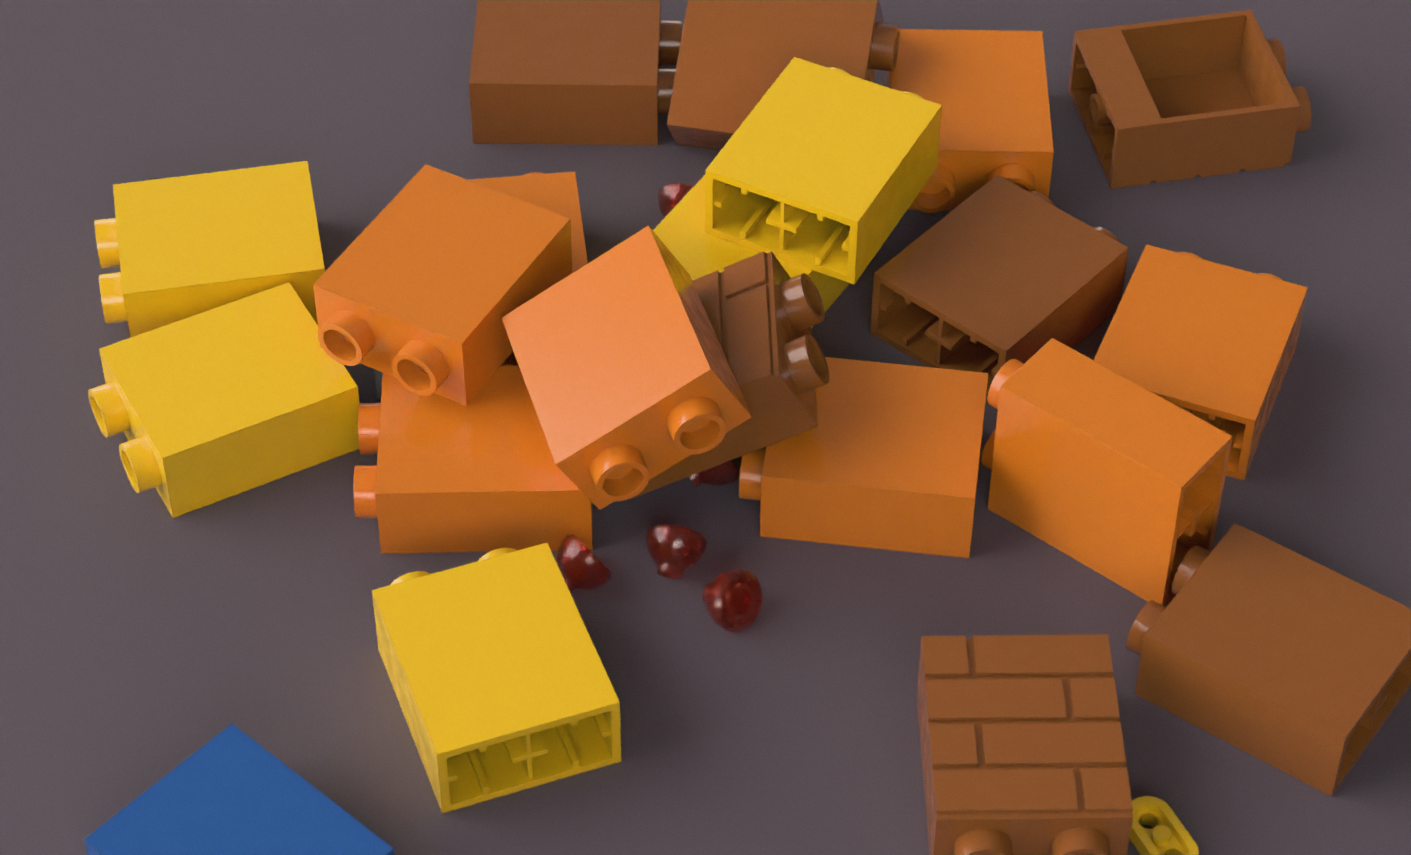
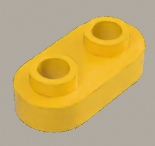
[1130,796,1199,855]

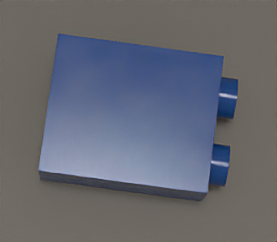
[84,724,394,855]

